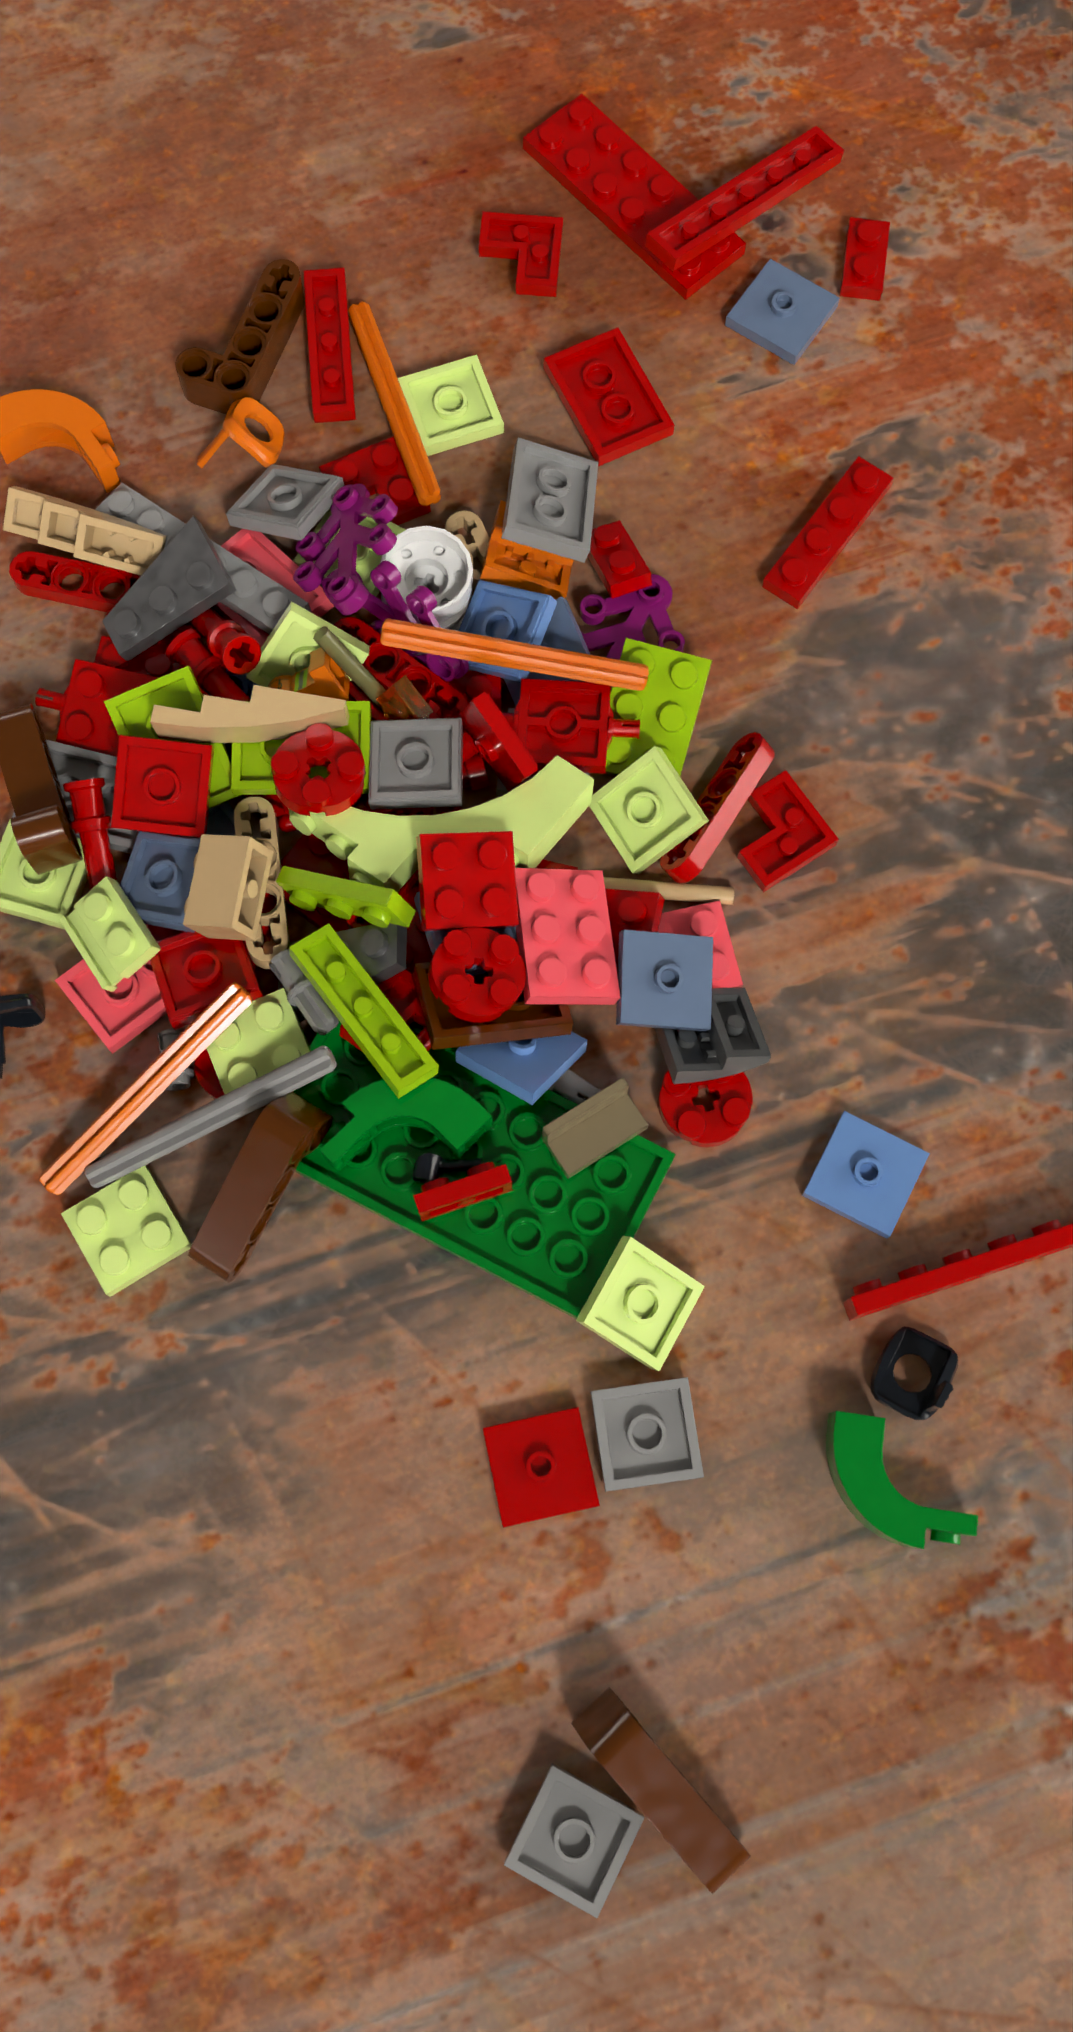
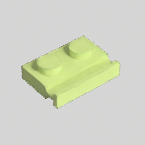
[59,876,161,992]

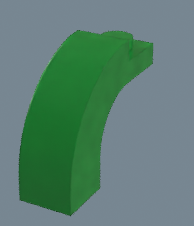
[320,1078,493,1172]
[826,1411,978,1549]

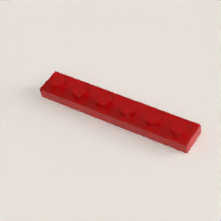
[644,126,844,272]
[843,1219,1073,1321]

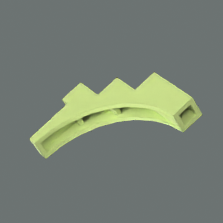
[288,755,594,892]

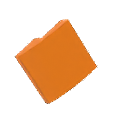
[480,500,574,600]

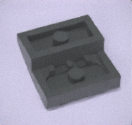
[655,988,771,1084]

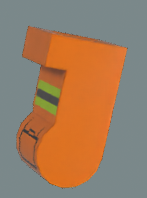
[268,647,350,701]

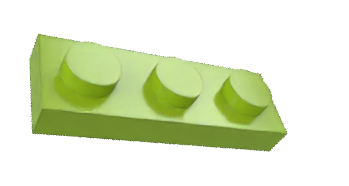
[276,866,416,928]

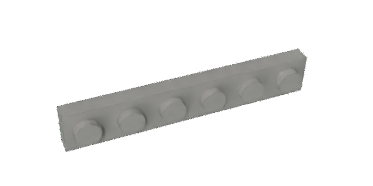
[95,483,312,635]

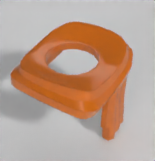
[197,397,285,469]

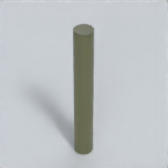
[313,626,411,720]

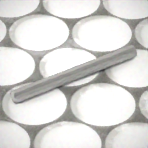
[84,1045,337,1188]

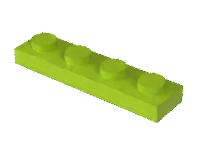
[289,923,439,1099]

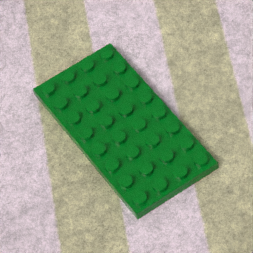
[292,1021,676,1319]

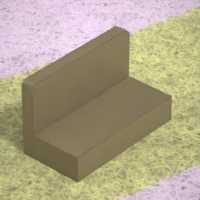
[542,1077,648,1179]

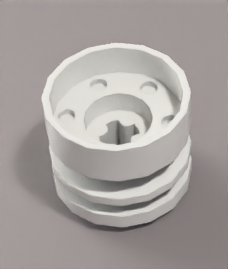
[380,525,473,631]

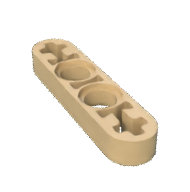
[234,796,290,969]

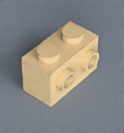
[183,834,273,941]

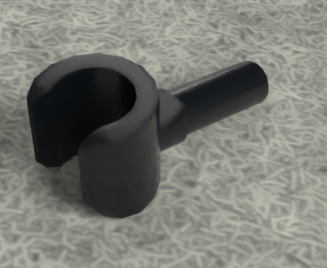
[412,1153,481,1184]

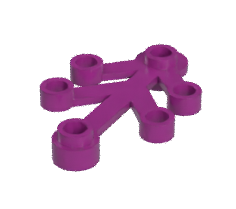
[293,484,398,615]
[322,561,469,681]
[580,574,685,660]

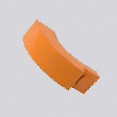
[0,389,121,493]

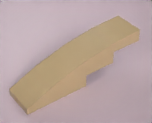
[3,486,166,576]
[150,685,350,743]

